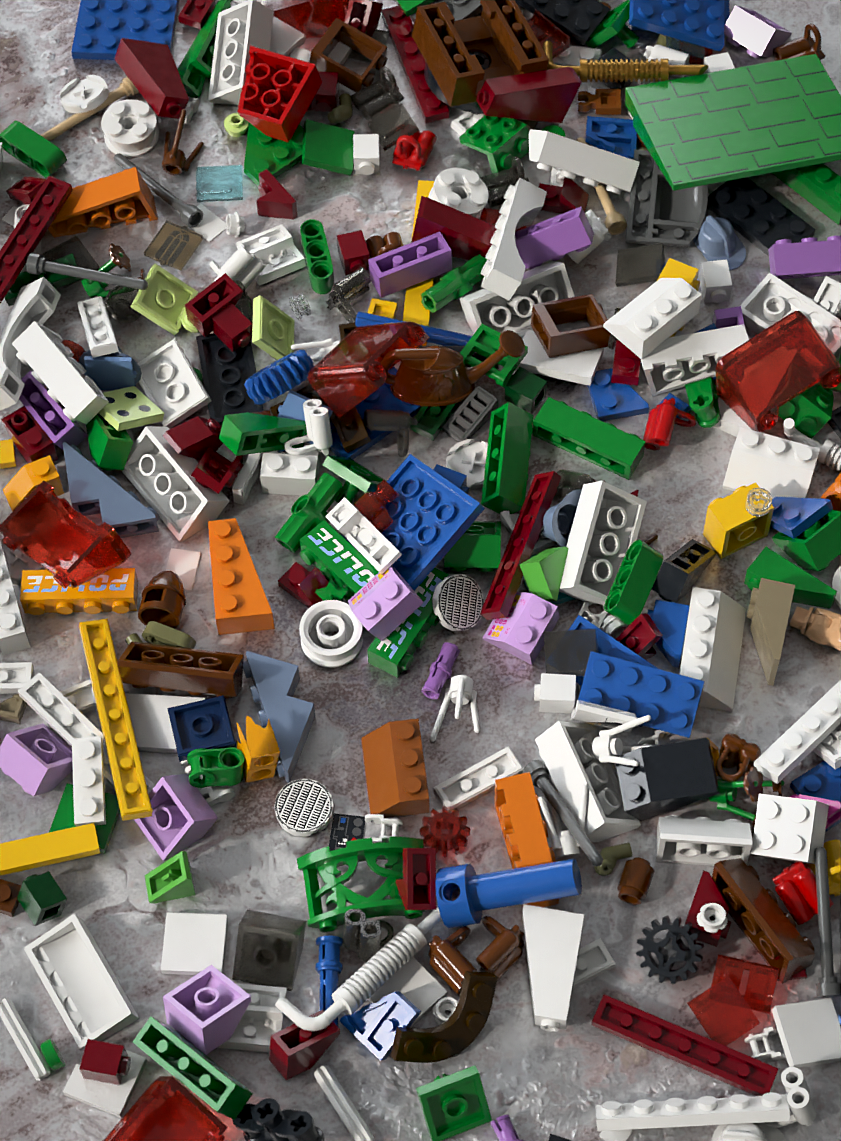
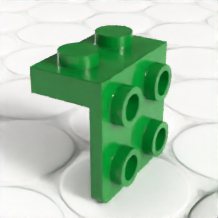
[459,115,529,177]
[768,364,834,439]

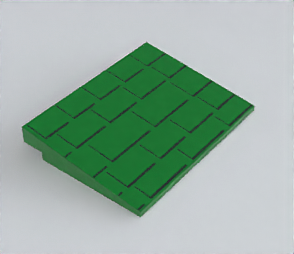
[625,54,841,191]

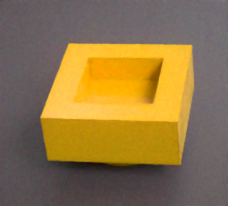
[368,298,398,319]

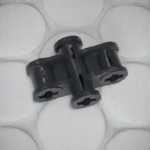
[232,1098,325,1141]

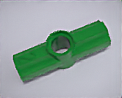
[421,254,487,313]
[275,472,344,553]

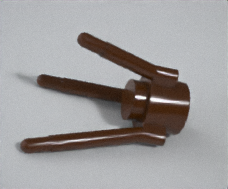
[161,109,204,176]

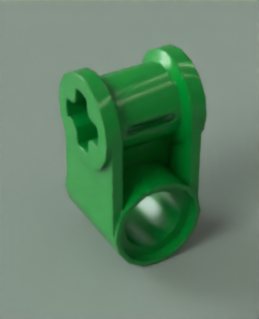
[685,376,721,428]
[187,747,245,788]

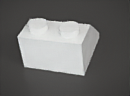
[260,446,322,496]

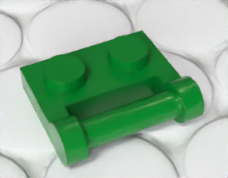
[460,324,528,387]

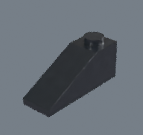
[651,539,717,603]

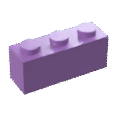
[515,206,594,270]
[368,232,452,298]
[768,235,841,280]
[19,370,87,450]

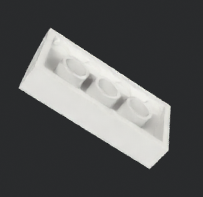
[740,273,841,377]

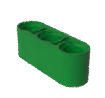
[0,120,67,178]
[300,219,334,294]
[604,540,663,625]

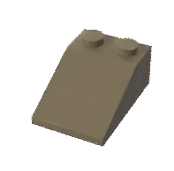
[746,578,795,686]

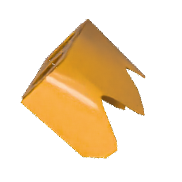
[236,716,280,782]

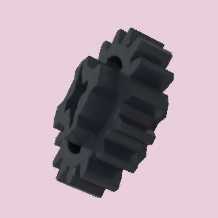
[636,916,704,984]

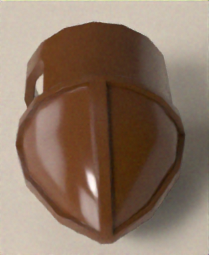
[138,571,186,629]

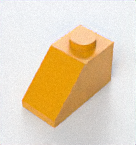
[3,455,64,513]

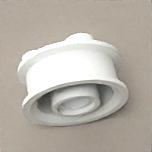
[101,99,159,158]
[428,168,489,219]
[299,600,363,668]

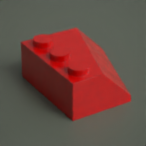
[237,46,322,143]

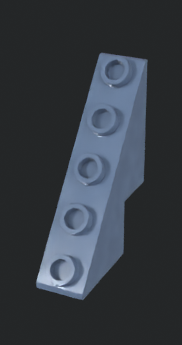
[62,442,160,541]
[243,651,315,783]

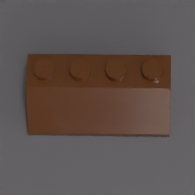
[118,641,244,699]
[712,858,815,984]

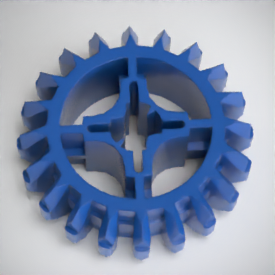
[244,350,316,404]

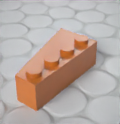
[48,167,158,238]
[208,518,275,635]
[494,772,560,907]

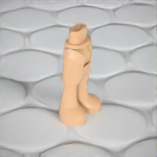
[790,606,841,651]

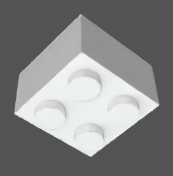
[751,794,829,864]

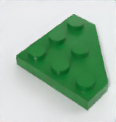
[244,123,304,186]

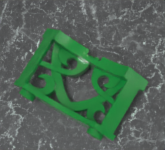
[297,836,427,932]

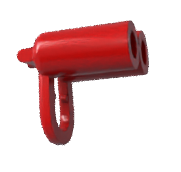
[392,126,437,171]
[643,398,697,451]
[772,862,833,925]

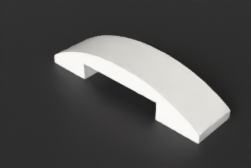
[325,497,402,574]

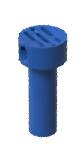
[435,859,582,928]

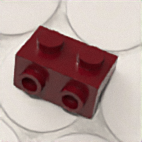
[191,447,244,494]

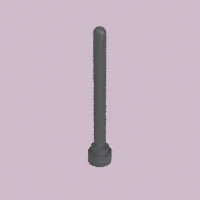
[114,153,203,228]
[26,252,148,290]
[523,760,603,866]
[814,847,841,996]

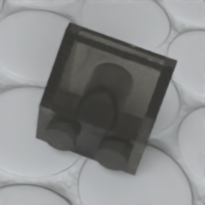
[232,909,306,991]

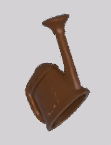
[376,330,525,407]

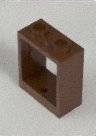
[309,18,388,95]
[531,294,612,358]

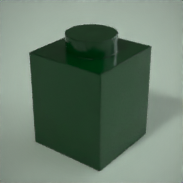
[503,367,547,414]
[17,871,67,926]

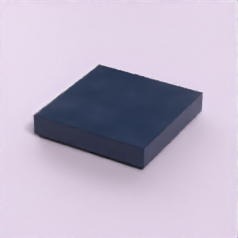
[167,695,237,762]

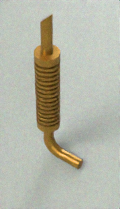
[543,41,708,82]

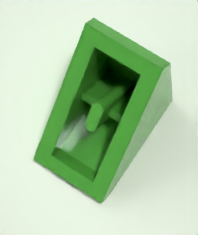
[520,546,569,602]
[145,851,196,904]

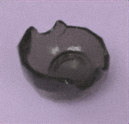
[105,285,142,323]

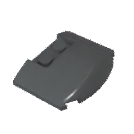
[626,150,708,248]

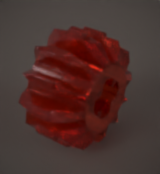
[419,805,470,858]

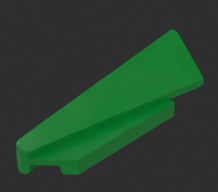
[177,0,232,98]

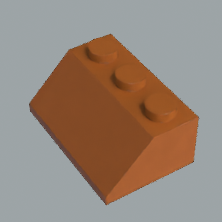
[361,718,430,818]

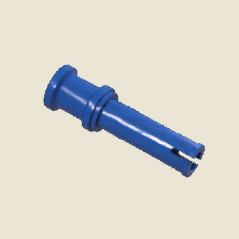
[316,935,343,1028]

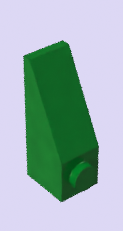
[219,412,307,456]
[86,413,133,471]
[744,547,837,609]

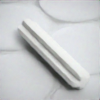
[0,998,51,1081]
[314,1065,375,1141]

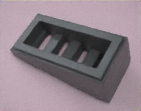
[443,386,498,442]

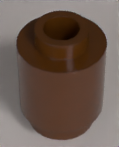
[617,857,655,905]

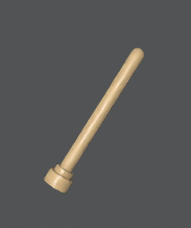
[41,76,139,141]
[576,137,627,235]

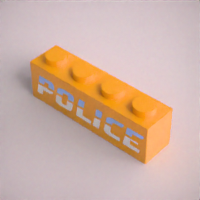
[20,568,138,615]

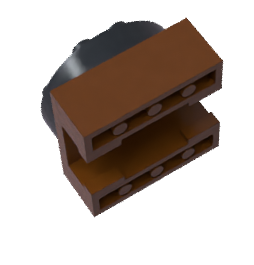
[412,0,549,114]

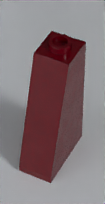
[115,38,189,119]
[476,67,582,123]
[411,196,497,260]

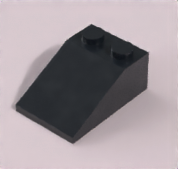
[616,738,720,821]

